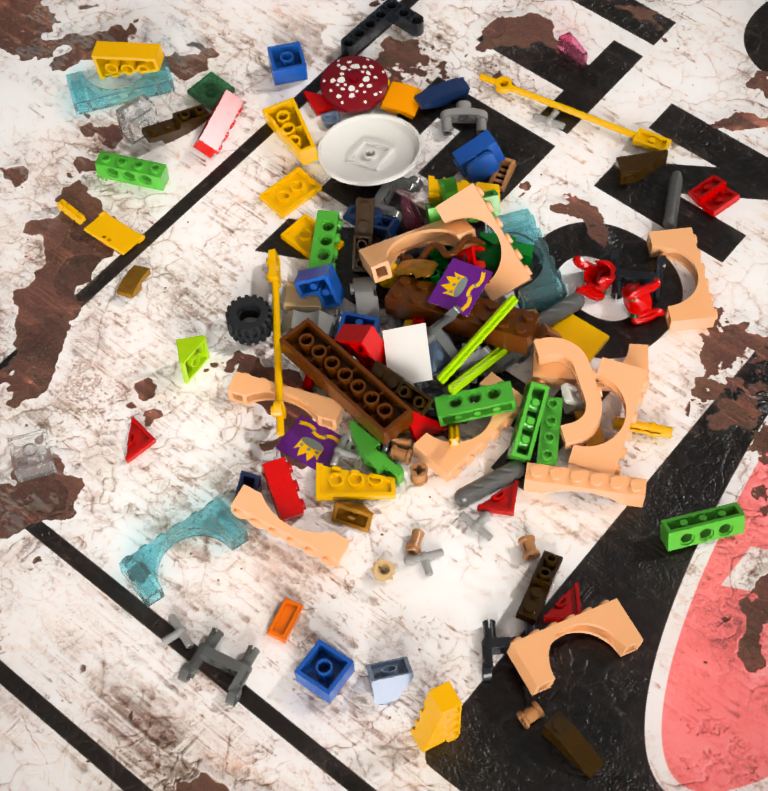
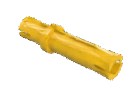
[613,416,673,439]

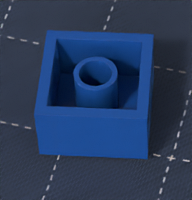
[267,41,308,85]
[294,639,355,704]

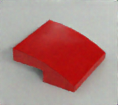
[688,174,740,217]

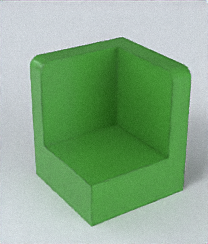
[438,177,458,202]

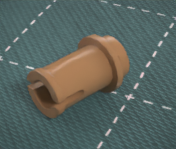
[405,528,425,556]

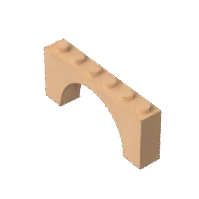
[435,183,533,301]
[358,218,478,283]
[646,227,718,332]
[532,338,649,394]
[567,357,650,475]
[413,372,523,482]
[507,598,643,696]

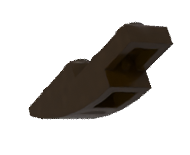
[142,104,210,144]
[352,197,375,272]
[370,360,434,416]
[515,550,564,625]

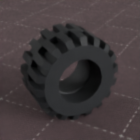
[225,294,273,345]

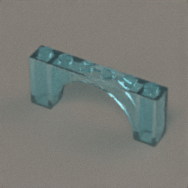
[65,51,175,115]
[487,208,568,310]
[118,497,249,608]

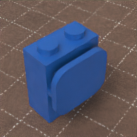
[452,129,506,183]

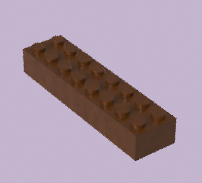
[385,275,540,355]
[279,318,413,446]

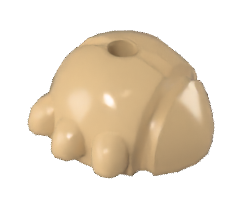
[371,558,396,582]

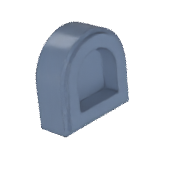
[321,111,340,129]

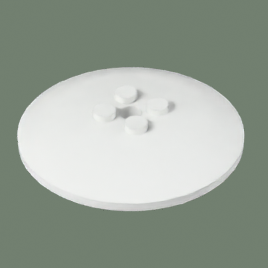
[317,113,422,186]

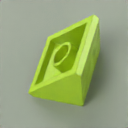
[176,335,210,384]

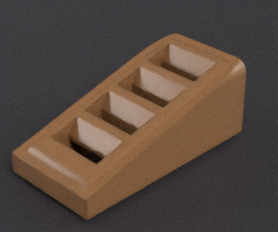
[488,157,516,192]

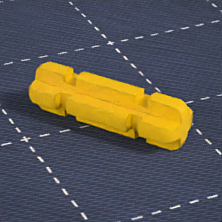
[57,199,86,225]

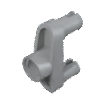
[440,100,488,136]

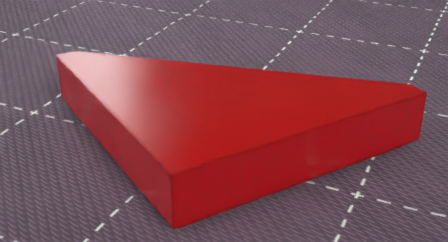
[303,91,335,116]
[408,411,448,442]
[125,417,156,463]
[477,480,519,516]
[543,583,581,622]

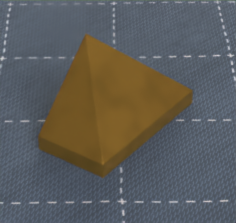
[331,501,374,533]

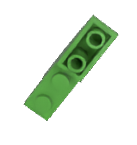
[349,420,404,486]

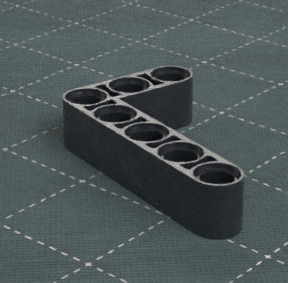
[341,0,424,57]

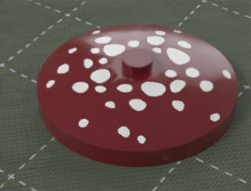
[320,56,388,113]

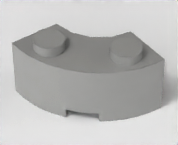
[350,277,380,318]
[281,309,334,337]

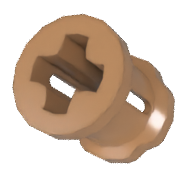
[389,444,413,466]
[410,462,428,487]
[518,535,540,561]
[516,701,545,729]

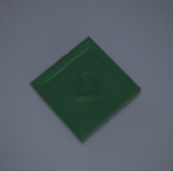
[187,71,235,111]

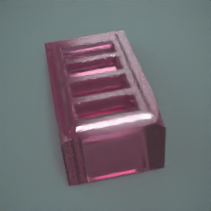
[558,32,588,66]
[401,195,425,231]

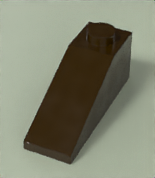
[614,150,668,185]
[542,711,605,779]

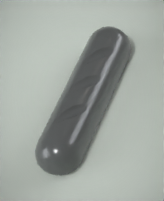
[663,171,683,230]
[539,292,585,327]
[454,460,526,506]

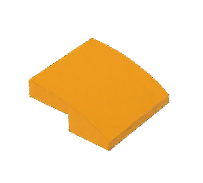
[380,82,423,120]

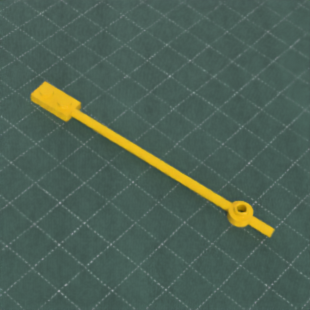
[479,73,672,152]
[266,249,286,436]

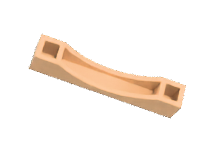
[228,371,345,431]
[523,462,647,507]
[231,485,350,568]

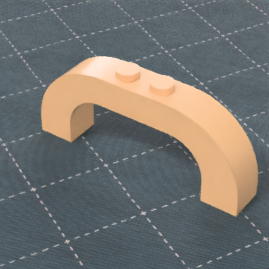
[533,337,603,451]

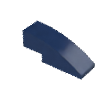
[414,77,470,110]
[343,205,402,239]

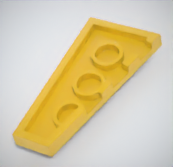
[316,462,396,501]

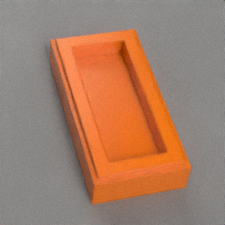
[266,598,304,643]

